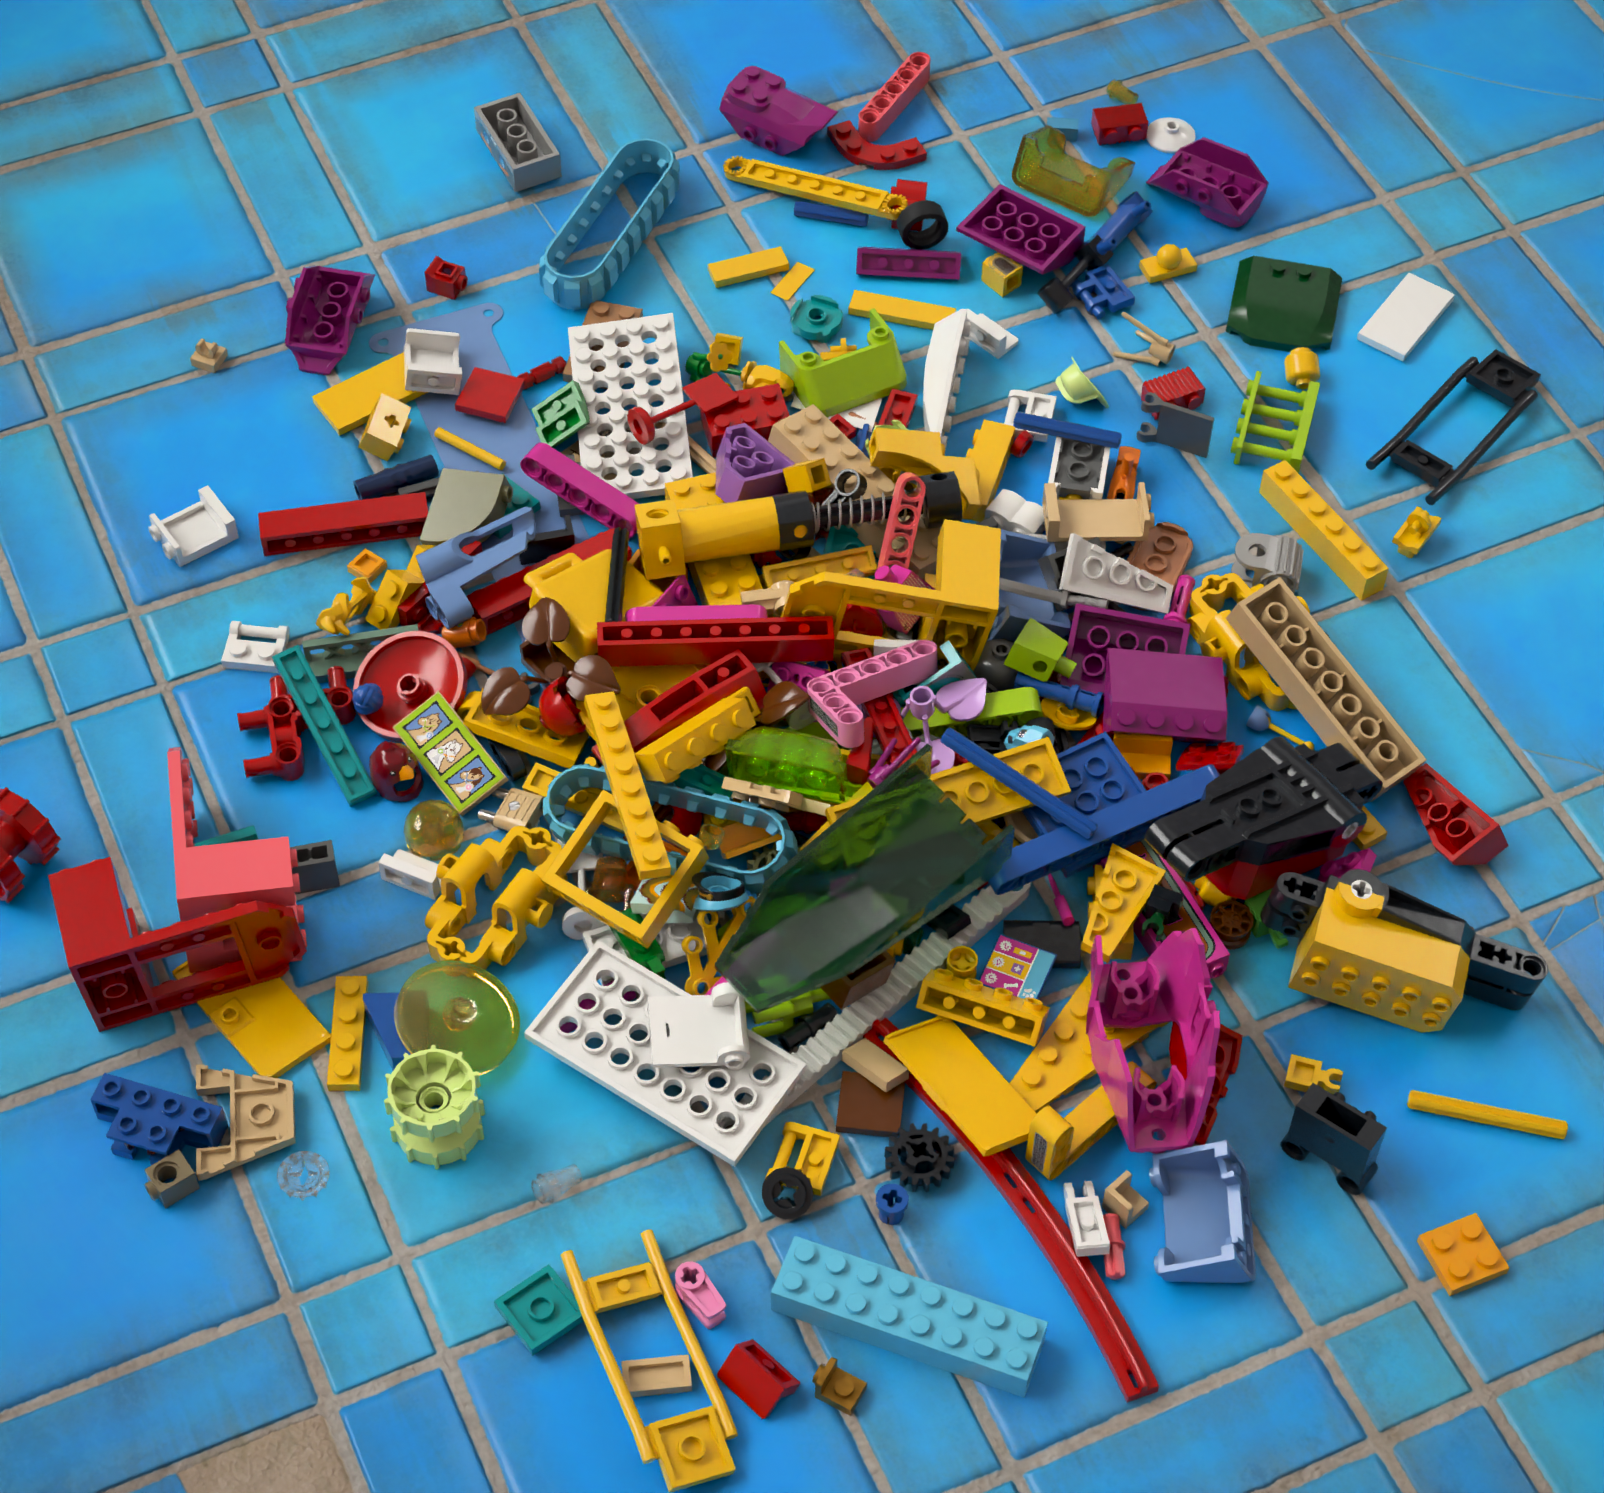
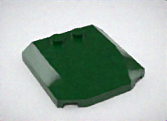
[1226,256,1342,352]

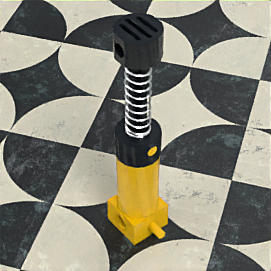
[634,471,962,580]

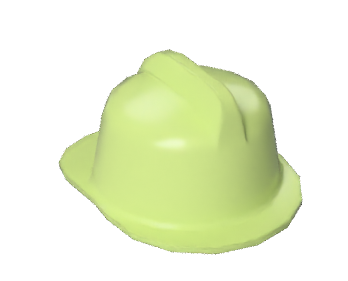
[1056,357,1109,408]

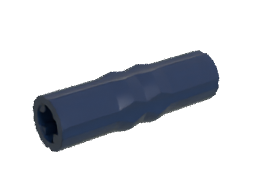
[353,454,439,500]

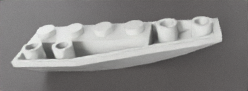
[923,309,971,451]

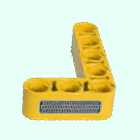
[1025,1061,1157,1181]

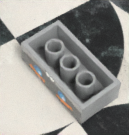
[474,93,562,192]

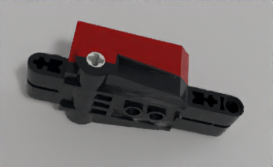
[1144,736,1383,900]

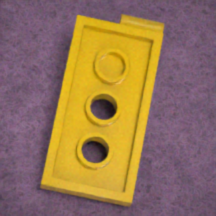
[456,688,590,768]

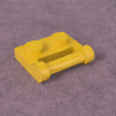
[765,1122,840,1196]

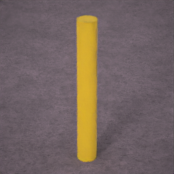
[434,427,506,471]

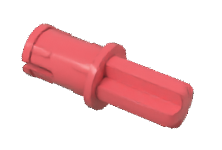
[1103,1213,1126,1280]

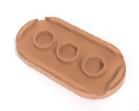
[1126,522,1193,611]

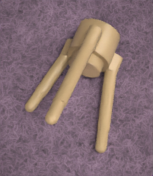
[1113,312,1176,367]

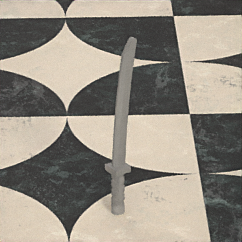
[999,577,1109,609]

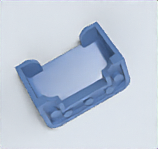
[986,529,1071,642]
[1149,1140,1256,1284]

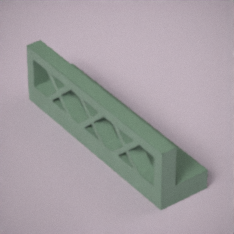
[302,624,418,683]

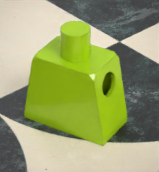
[1004,618,1077,682]

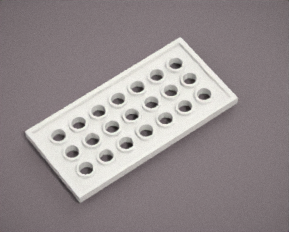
[568,313,693,499]
[524,940,807,1167]

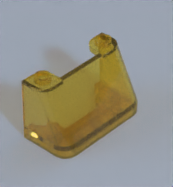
[1012,125,1136,217]

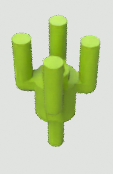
[743,977,831,1038]

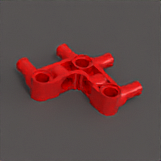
[237,666,356,781]

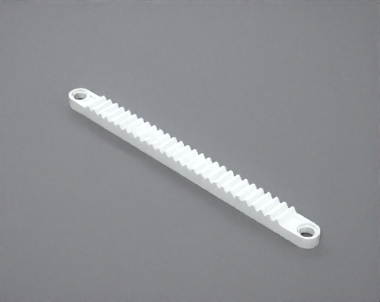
[717,882,1031,1129]

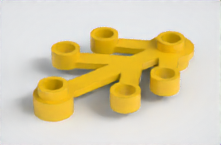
[681,896,759,995]

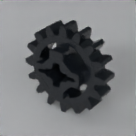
[884,1123,955,1192]

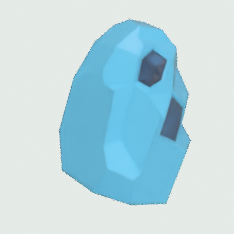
[1004,725,1055,750]

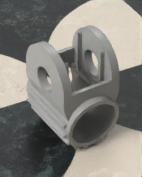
[1231,533,1304,593]

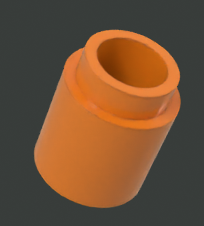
[442,617,487,648]

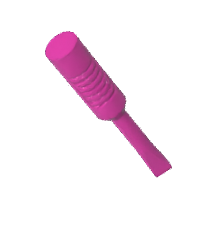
[1048,874,1075,926]

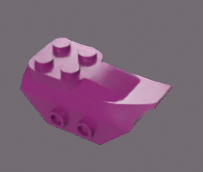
[719,66,838,156]
[1146,137,1269,228]
[285,266,375,375]

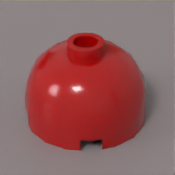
[539,676,586,737]

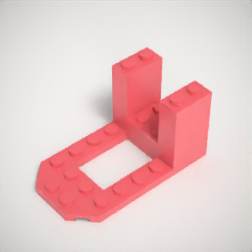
[167,747,307,973]

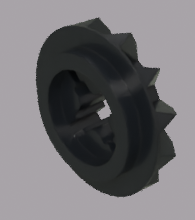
[762,1166,814,1219]

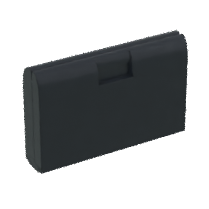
[1003,920,1081,968]

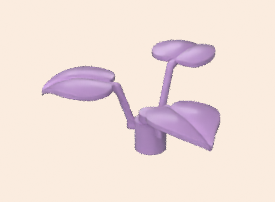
[856,678,987,778]

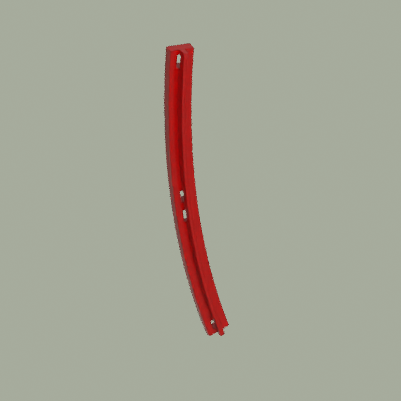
[863,1017,1159,1403]

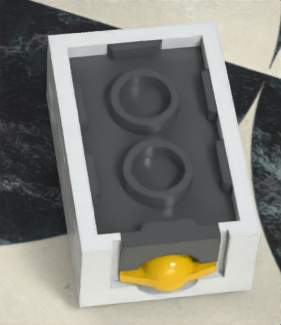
[1048,436,1111,500]

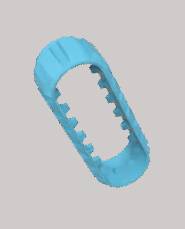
[539,138,680,310]
[543,764,798,894]

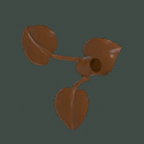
[481,597,621,716]
[701,681,811,772]

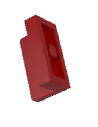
[717,1339,801,1419]

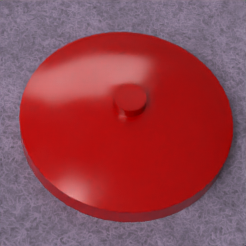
[353,631,468,742]

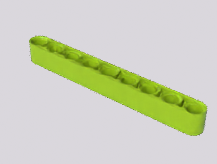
[781,687,1043,750]

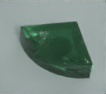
[903,924,924,955]

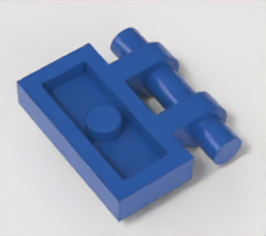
[1071,264,1135,320]

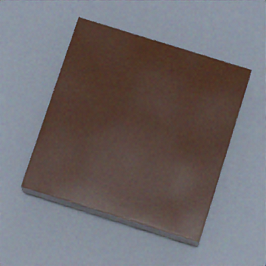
[836,1071,905,1138]

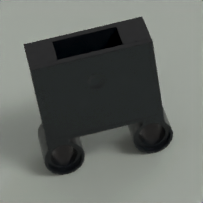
[1280,1083,1387,1195]

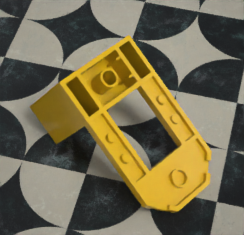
[781,519,1001,671]

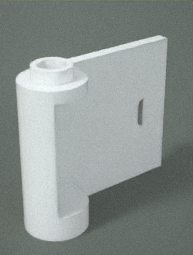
[647,982,750,1068]

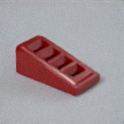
[845,716,874,785]

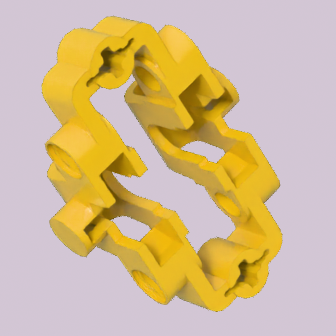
[1187,573,1310,711]
[425,826,568,978]

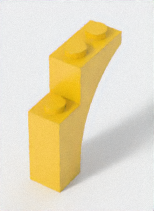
[869,427,983,520]

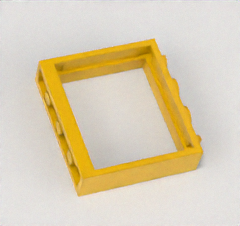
[541,789,709,949]

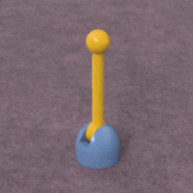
[1246,706,1314,750]

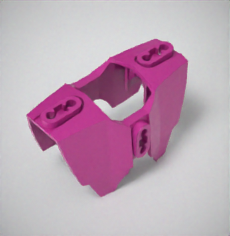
[1086,928,1220,1154]

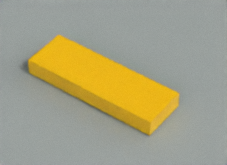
[708,246,789,288]

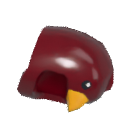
[369,741,424,802]

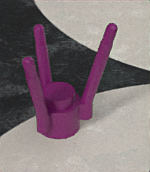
[867,737,940,792]

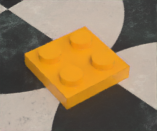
[1417,1213,1510,1296]

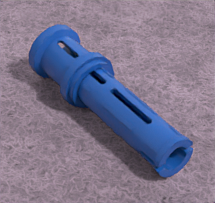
[1014,672,1104,718]

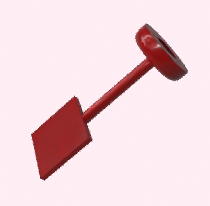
[627,373,739,445]

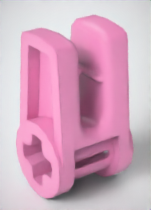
[675,1262,726,1329]

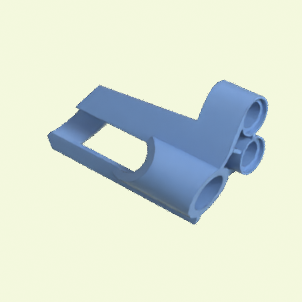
[416,507,536,629]

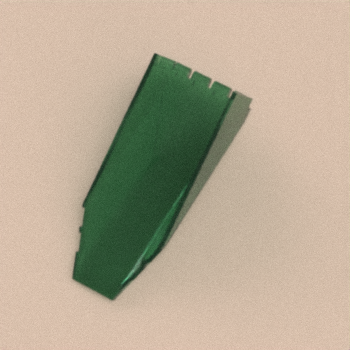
[714,743,1015,1013]

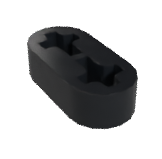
[488,739,527,782]

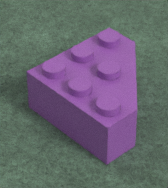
[715,423,795,503]

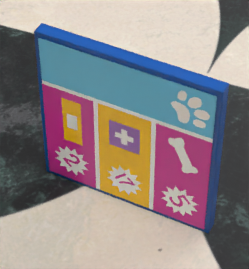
[979,934,1057,999]

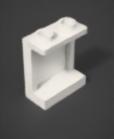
[404,328,462,395]
[148,485,239,567]

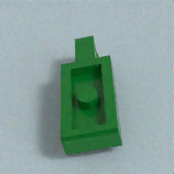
[609,908,666,979]

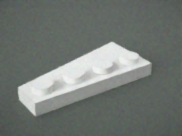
[1059,533,1174,614]

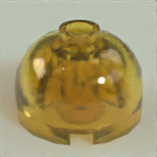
[404,799,465,861]

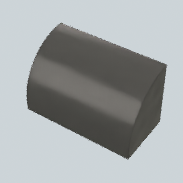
[290,840,340,894]

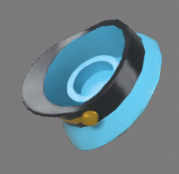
[692,872,749,912]

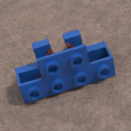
[90,1073,228,1165]

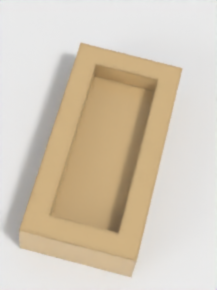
[842,1038,909,1092]
[621,1354,692,1397]

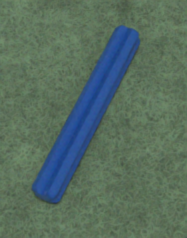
[1014,412,1122,449]

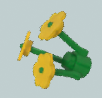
[685,342,757,389]

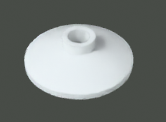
[1146,117,1196,154]

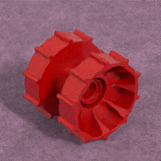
[0,787,61,903]

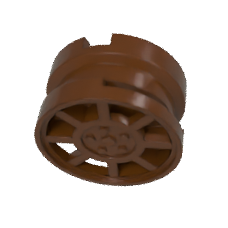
[1209,900,1254,950]

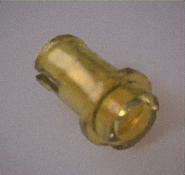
[1106,80,1139,105]

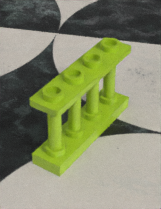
[1230,371,1320,473]

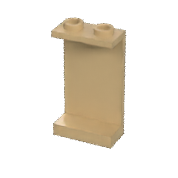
[1042,482,1154,542]

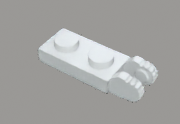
[1063,1181,1110,1257]

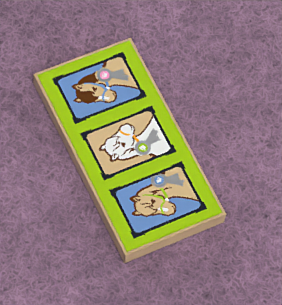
[392,691,509,817]

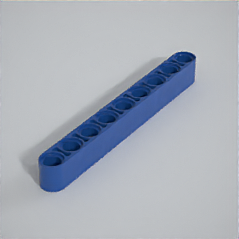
[980,764,1220,895]

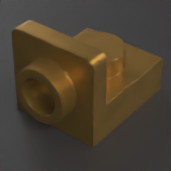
[812,1357,867,1416]

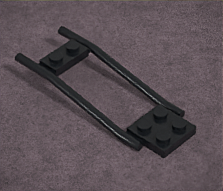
[1366,349,1541,505]

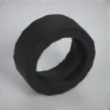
[897,200,948,250]

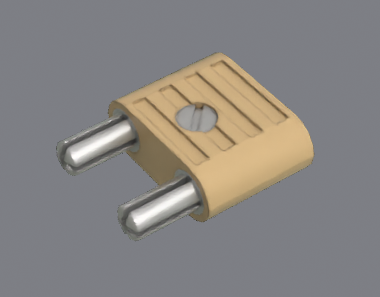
[478,787,545,831]

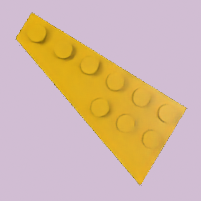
[1009,971,1169,1114]

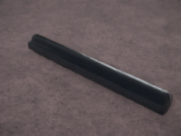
[605,527,629,622]

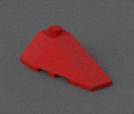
[1403,763,1509,866]
[1169,1021,1243,1145]

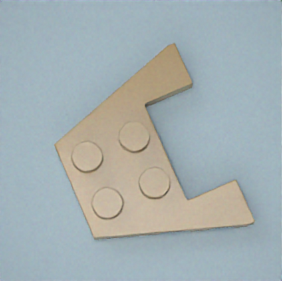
[722,776,833,817]
[196,1064,296,1181]

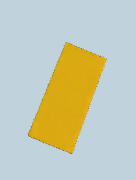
[770,262,815,301]

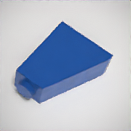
[363,992,429,1070]

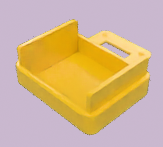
[524,549,664,663]

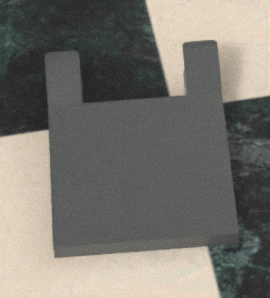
[1136,392,1215,458]

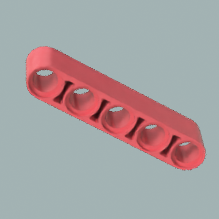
[858,52,931,142]
[875,472,926,580]

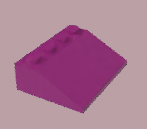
[956,184,1086,275]
[1060,604,1191,696]
[1103,648,1227,745]

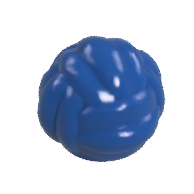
[352,683,384,715]

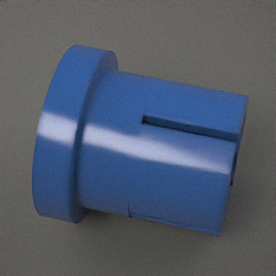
[876,1184,909,1225]

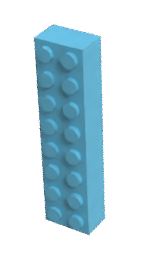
[771,1235,1048,1398]

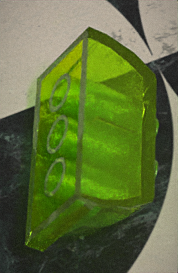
[725,726,848,804]

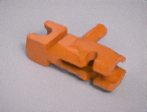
[1107,446,1141,499]

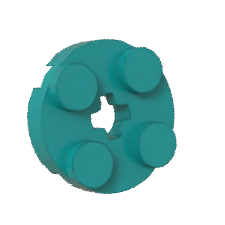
[790,295,843,343]

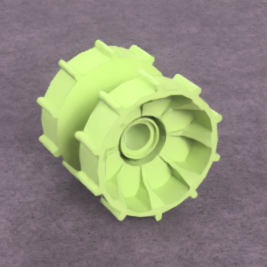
[384,1045,485,1170]

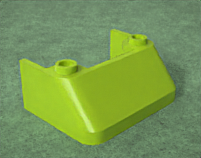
[779,309,907,417]

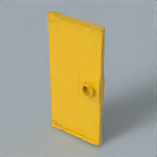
[172,961,331,1078]
[883,1016,1036,1156]

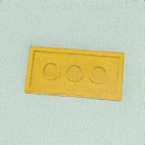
[312,352,428,436]

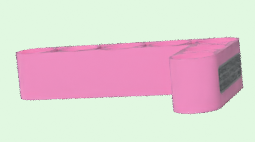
[807,640,938,748]

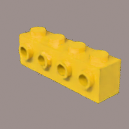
[634,698,756,784]
[915,968,1050,1047]

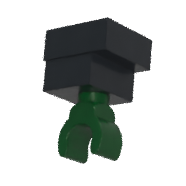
[1141,884,1184,942]

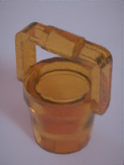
[585,856,634,912]

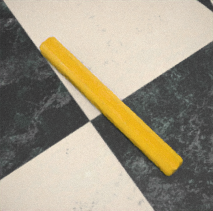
[1407,1090,1568,1139]

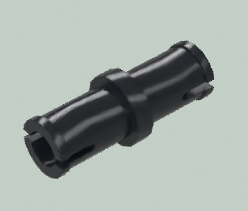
[778,1002,838,1052]

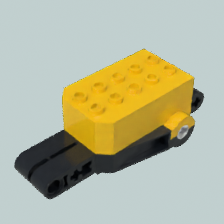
[1260,869,1548,1033]

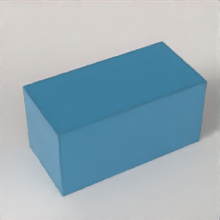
[1046,117,1078,141]

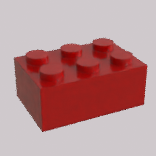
[700,383,790,458]

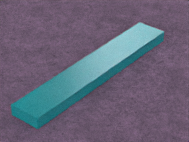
[272,645,377,807]

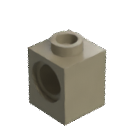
[144,1149,200,1209]

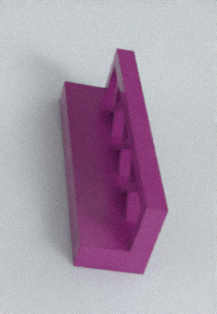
[856,246,961,280]

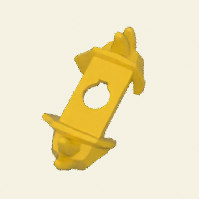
[316,577,377,636]

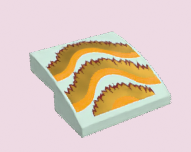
[630,875,699,924]

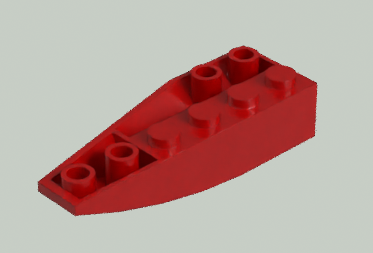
[592,649,767,764]

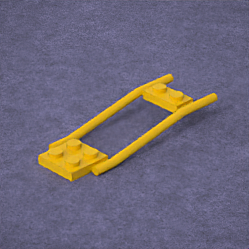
[560,1229,738,1493]

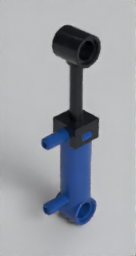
[1037,191,1153,314]

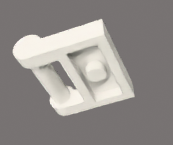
[1003,389,1057,443]
[221,621,290,674]

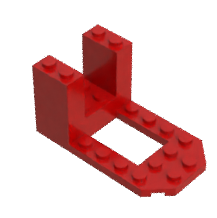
[48,857,307,1032]

